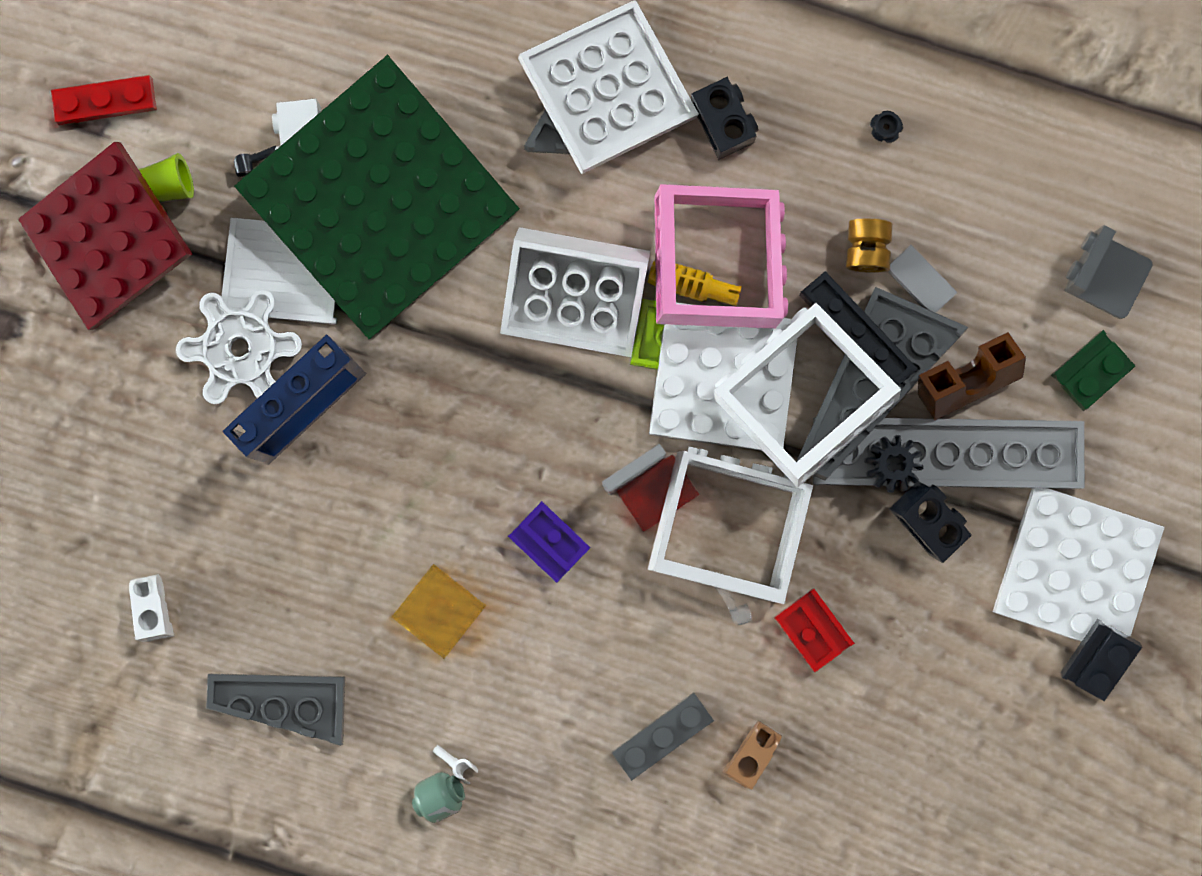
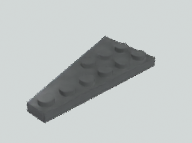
[796,287,968,481]

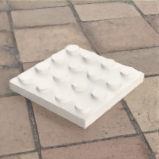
[518,0,699,174]
[649,302,797,451]
[993,488,1164,642]

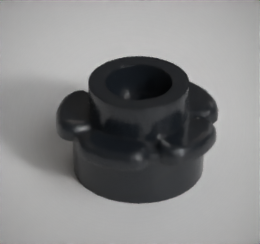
[870,110,903,143]

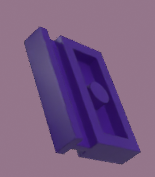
[508,501,591,583]

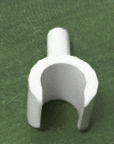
[433,745,478,784]

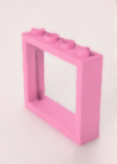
[654,184,788,329]

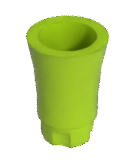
[138,153,194,202]

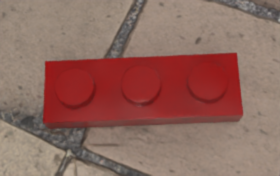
[51,75,157,125]

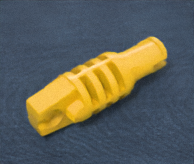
[647,261,742,307]

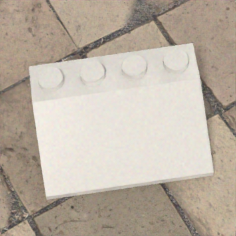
[500,227,650,357]

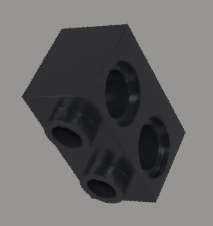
[690,76,759,160]
[889,481,972,563]

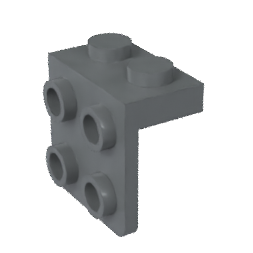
[1064,225,1153,319]

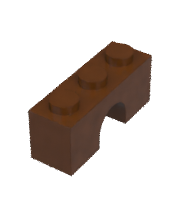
[918,332,1026,421]

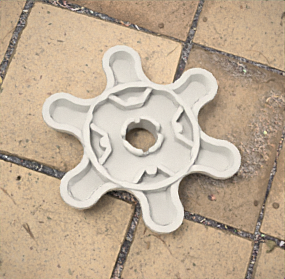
[176,290,302,404]

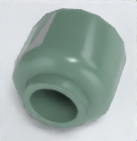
[412,772,465,823]

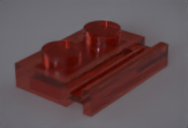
[617,454,700,532]

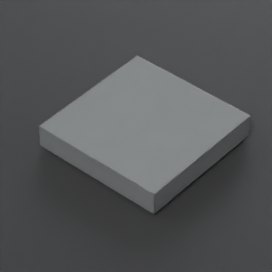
[602,444,666,495]

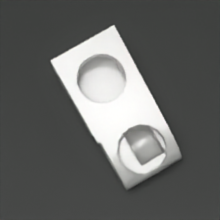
[129,574,174,642]

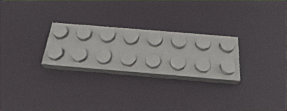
[813,417,1085,489]

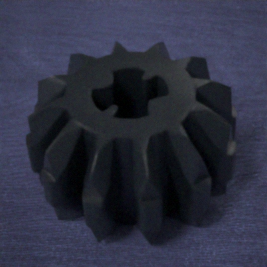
[864,435,924,493]

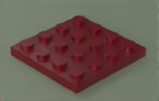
[18,142,192,330]

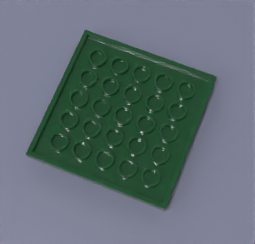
[234,54,520,339]

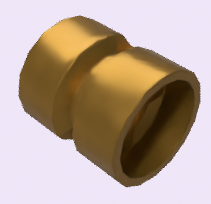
[846,218,893,273]

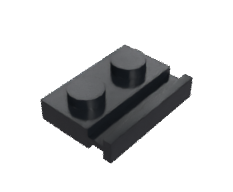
[1060,619,1142,702]

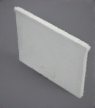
[221,218,337,324]

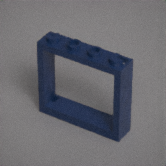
[222,334,367,465]

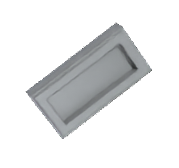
[888,245,957,313]

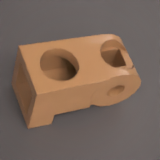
[722,721,782,790]

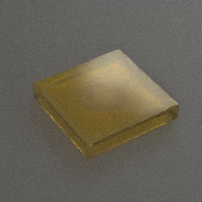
[392,564,487,659]

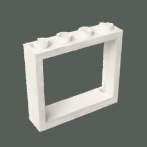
[714,303,901,488]
[648,447,813,604]

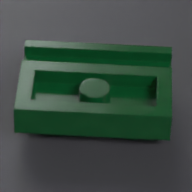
[1051,330,1136,411]

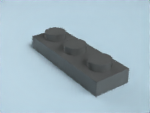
[612,692,714,781]

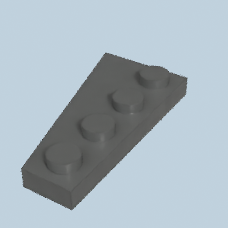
[206,673,345,746]

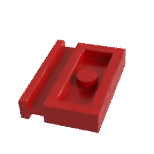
[774,588,855,672]

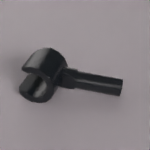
[234,146,276,177]

